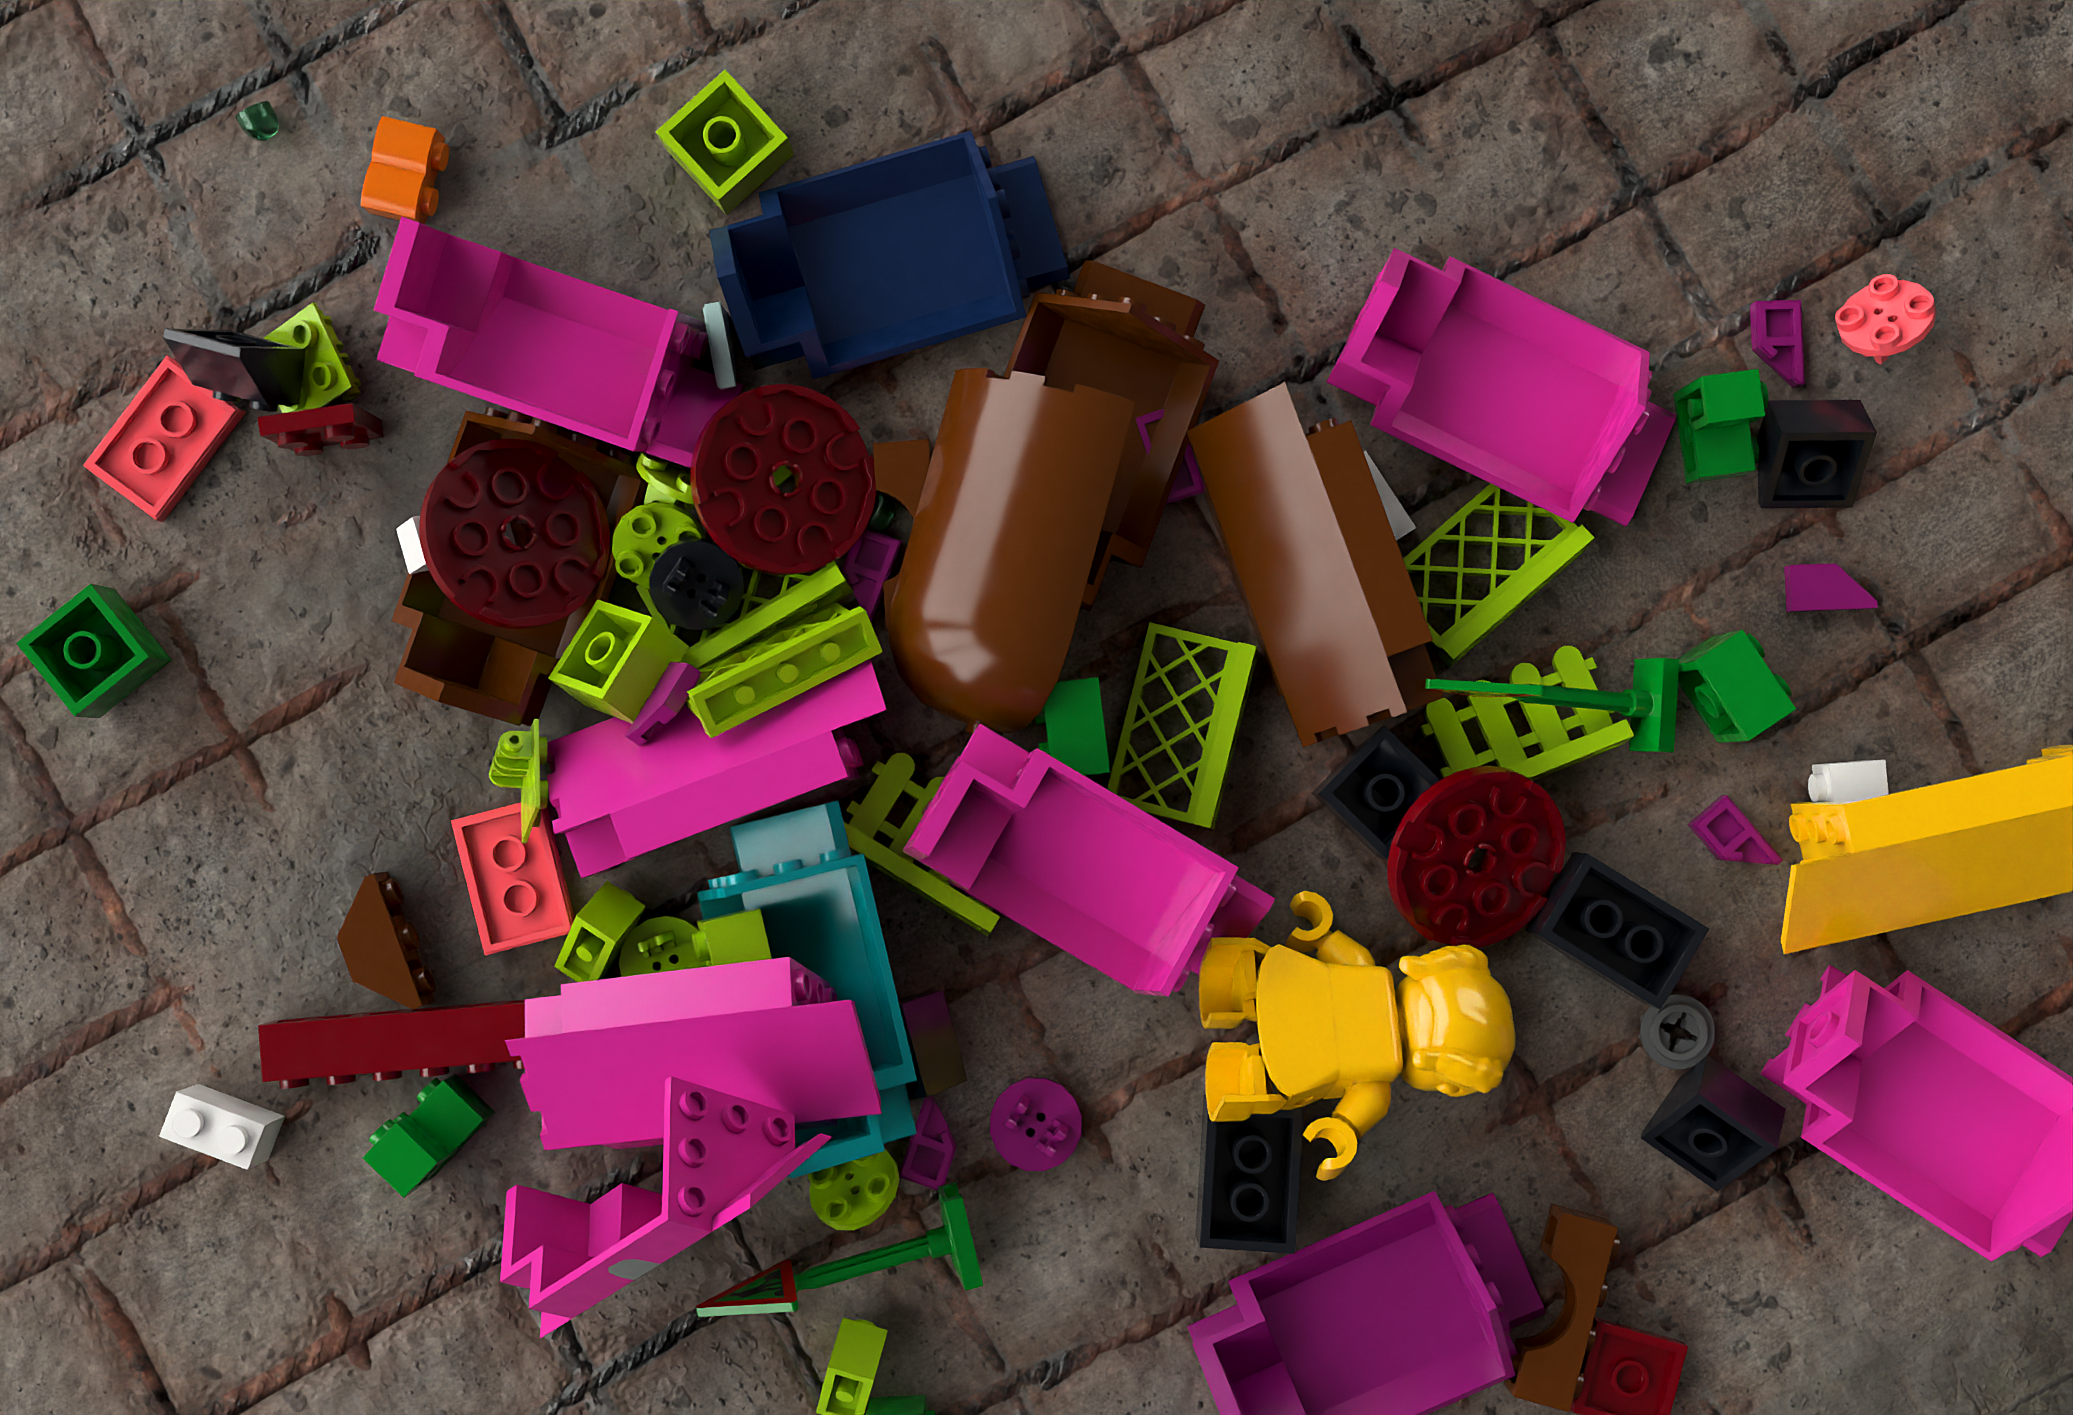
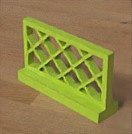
[1403,483,1595,668]
[636,541,853,670]
[684,602,883,738]
[1107,622,1259,829]

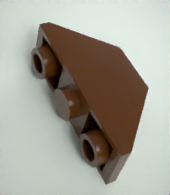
[336,871,436,1009]

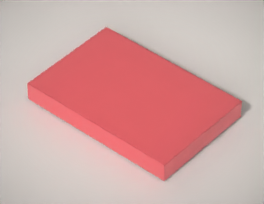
[83,356,246,522]
[451,802,575,956]

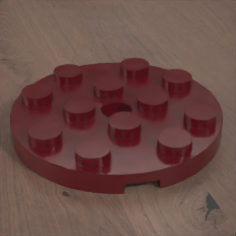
[690,384,876,575]
[419,438,610,629]
[1387,766,1566,948]

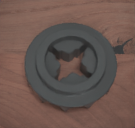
[1638,994,1715,1069]

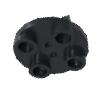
[649,536,744,630]

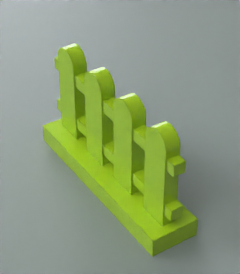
[1420,646,1634,781]
[843,753,1000,936]

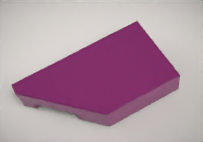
[1750,300,1805,388]
[842,528,903,622]
[1784,563,1878,612]
[625,662,701,746]
[1687,795,1783,865]
[899,1095,957,1191]

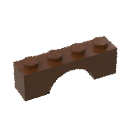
[873,439,933,632]
[1504,1203,1620,1412]

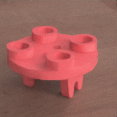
[1835,274,1937,365]

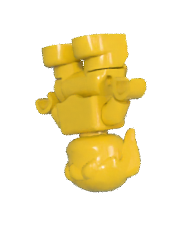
[1198,891,1516,1181]

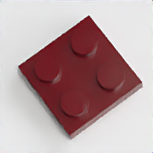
[257,403,384,456]
[1570,1317,1688,1415]

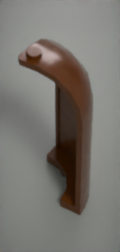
[888,368,1135,734]

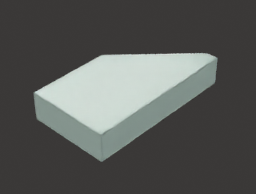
[703,301,737,390]

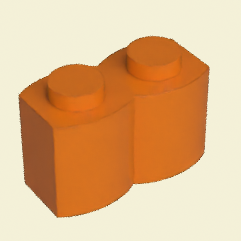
[361,116,449,224]

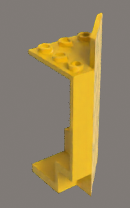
[1781,745,2073,954]

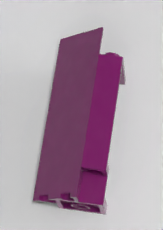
[1187,1191,1546,1415]

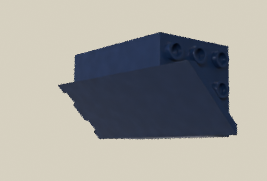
[709,131,1070,379]

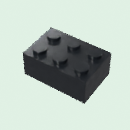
[1525,852,1709,1010]
[1195,1095,1304,1254]

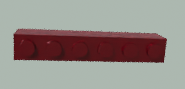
[258,999,525,1089]

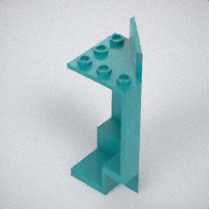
[697,801,917,1179]

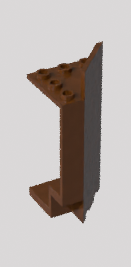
[1003,260,1219,612]
[1187,382,1444,747]
[391,407,648,726]

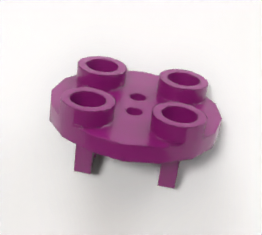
[990,1076,1082,1171]

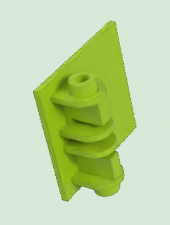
[264,303,361,413]
[489,719,548,843]

